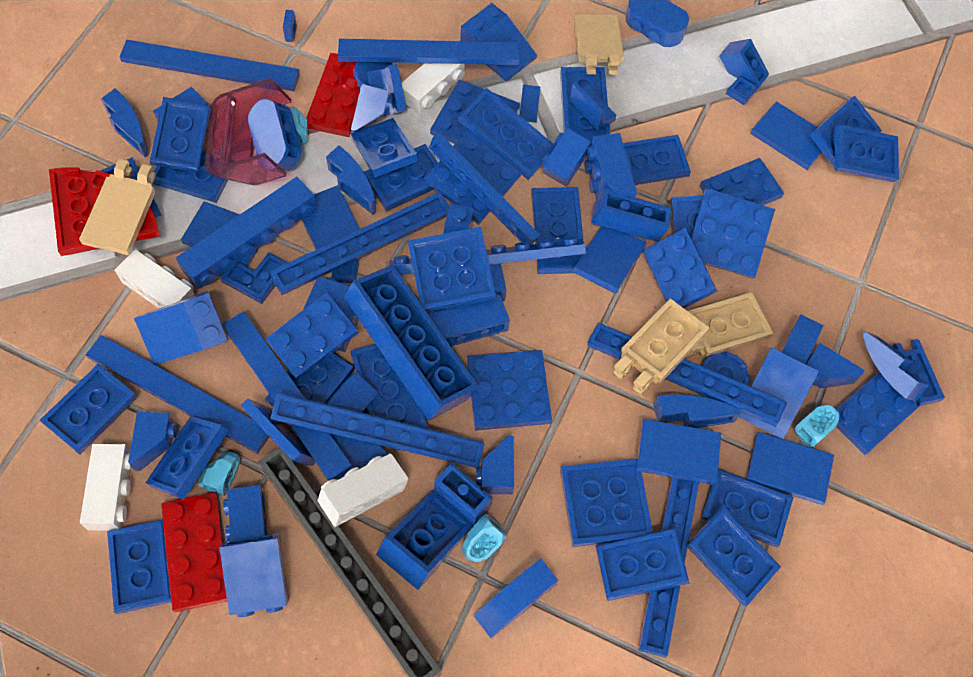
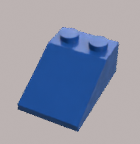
[460,3,537,82]
[134,291,228,365]
[376,491,473,590]

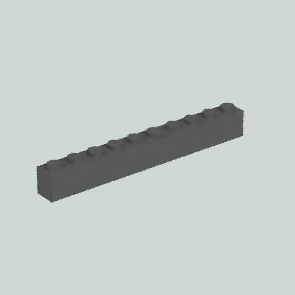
[258,447,441,677]

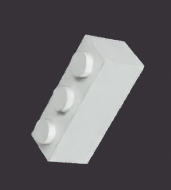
[401,63,465,114]
[115,249,194,308]
[80,444,133,531]
[317,453,409,527]

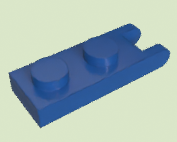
[893,339,945,406]

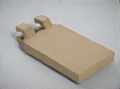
[574,14,624,75]
[79,159,156,255]
[684,292,774,359]
[614,299,710,395]

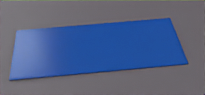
[519,85,540,123]

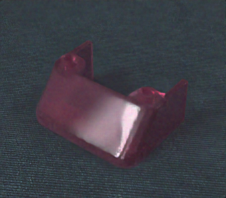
[205,78,292,186]

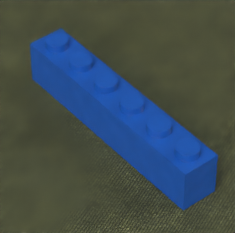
[176,176,317,289]

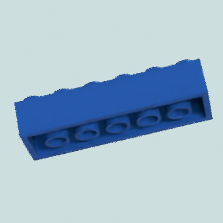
[344,265,479,421]

